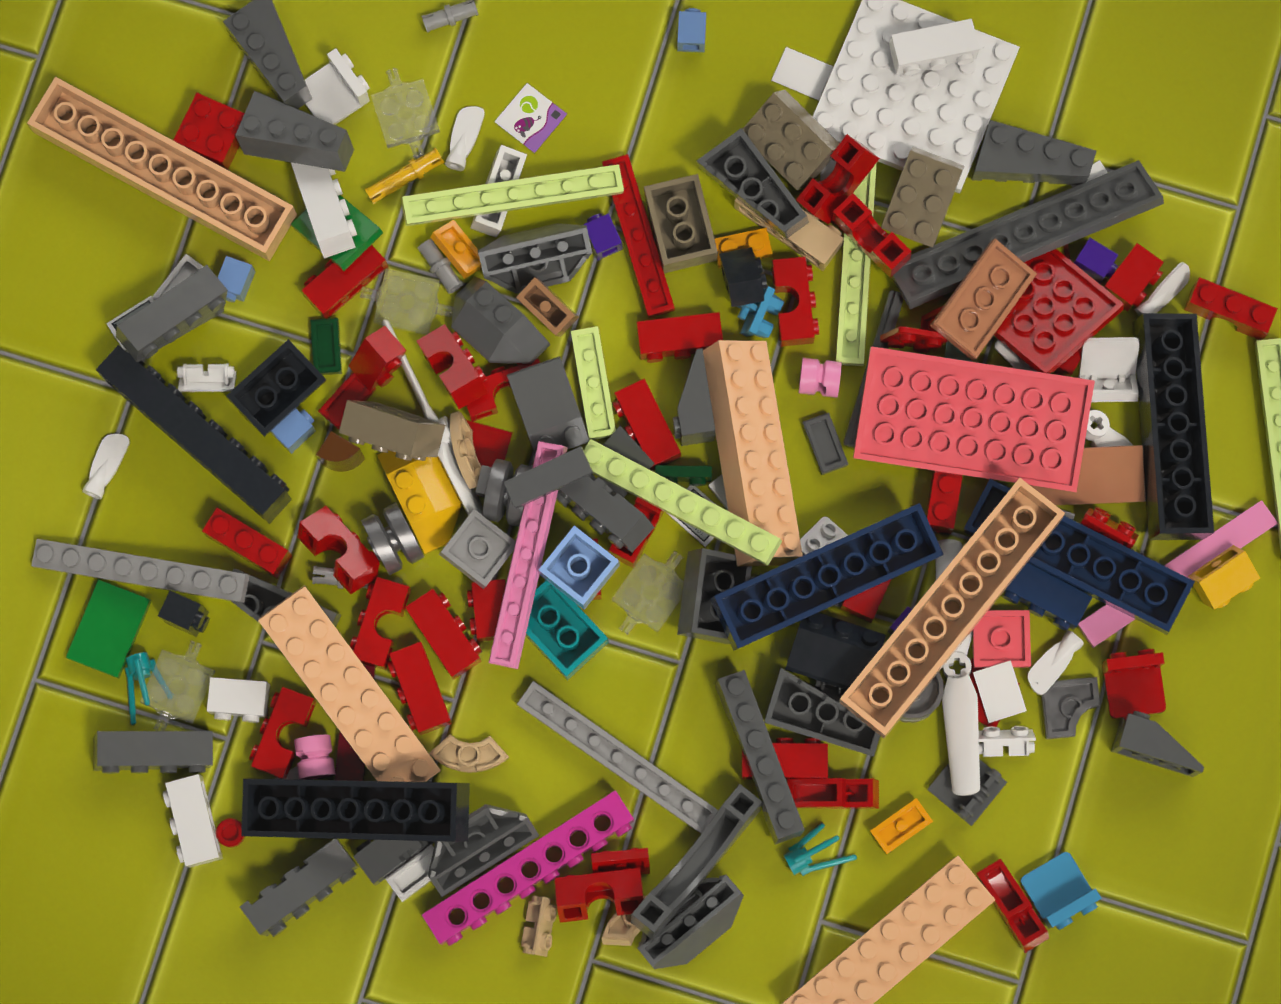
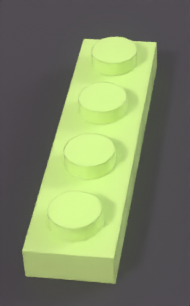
[571,326,616,440]

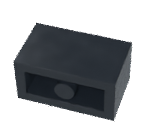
[719,247,768,307]
[158,591,210,637]

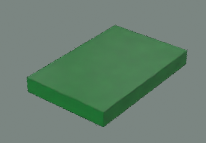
[291,195,383,271]
[66,579,152,679]

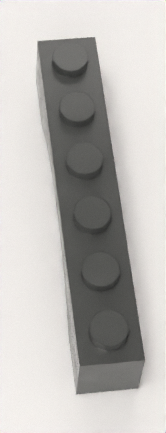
[715,670,805,845]
[631,784,762,941]

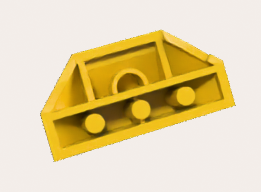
[377,450,462,554]

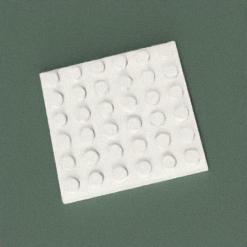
[813,0,1020,194]

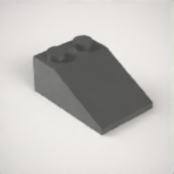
[673,348,715,446]
[507,356,589,455]
[1111,711,1204,777]

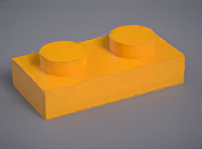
[430,220,482,279]
[715,227,773,268]
[869,798,933,855]

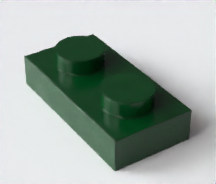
[655,465,712,486]

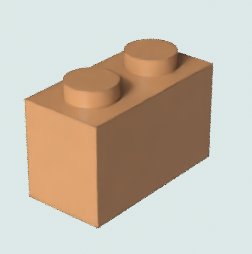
[516,277,579,337]

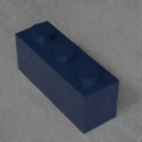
[1002,562,1092,631]

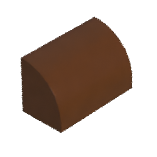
[316,431,365,472]

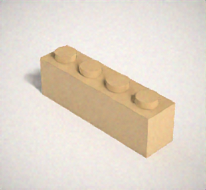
[734,198,844,271]

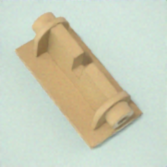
[521,896,557,957]

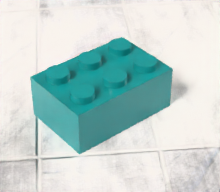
[526,580,609,681]

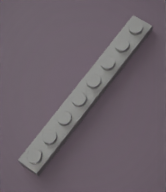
[31,539,250,603]
[517,681,719,834]

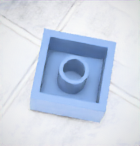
[538,526,620,610]

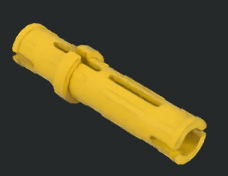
[365,147,444,205]

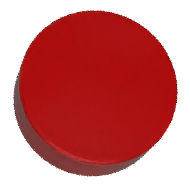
[216,818,245,848]

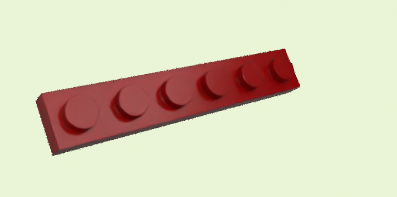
[602,154,675,318]

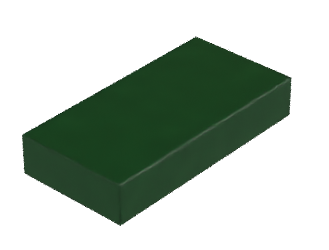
[310,318,342,375]

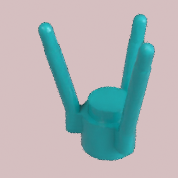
[125,652,173,725]
[784,823,857,876]

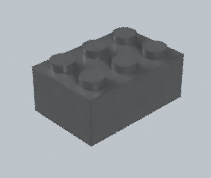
[677,548,752,644]

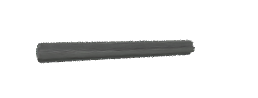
[843,290,904,448]

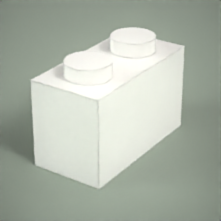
[207,677,270,723]

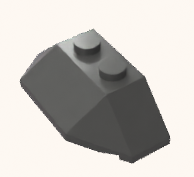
[478,223,592,294]
[451,276,550,364]
[428,804,539,897]
[637,875,744,969]

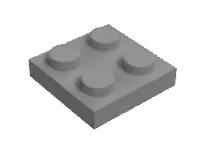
[439,509,516,589]

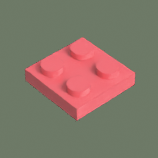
[972,610,1031,668]

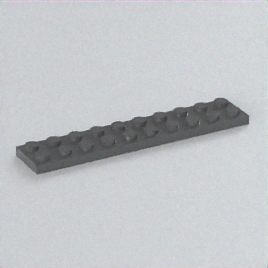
[892,160,1164,309]

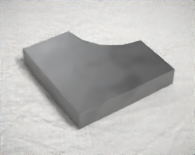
[1041,677,1100,739]

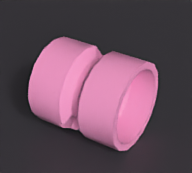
[799,358,842,398]
[294,735,335,780]

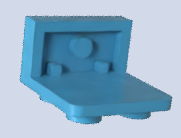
[1021,852,1102,930]

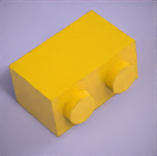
[1188,545,1260,610]

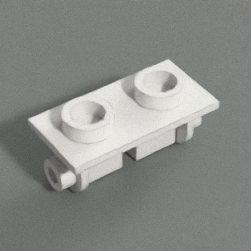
[177,364,236,392]
[978,726,1036,757]

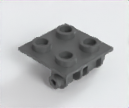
[927,759,1007,826]

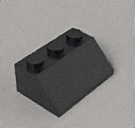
[226,339,326,437]
[785,612,886,690]

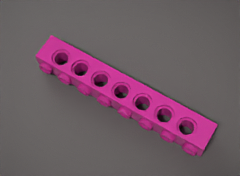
[422,790,634,946]

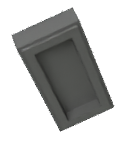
[802,413,848,475]

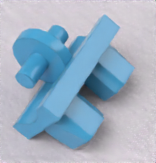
[737,286,784,338]

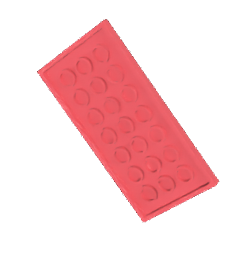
[853,346,1095,492]

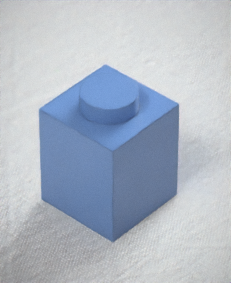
[677,8,706,52]
[218,256,256,302]
[271,409,316,454]

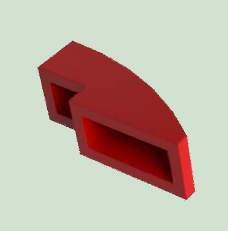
[787,778,879,809]
[977,859,1049,953]

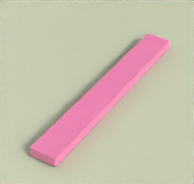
[489,441,568,669]
[1078,500,1278,648]

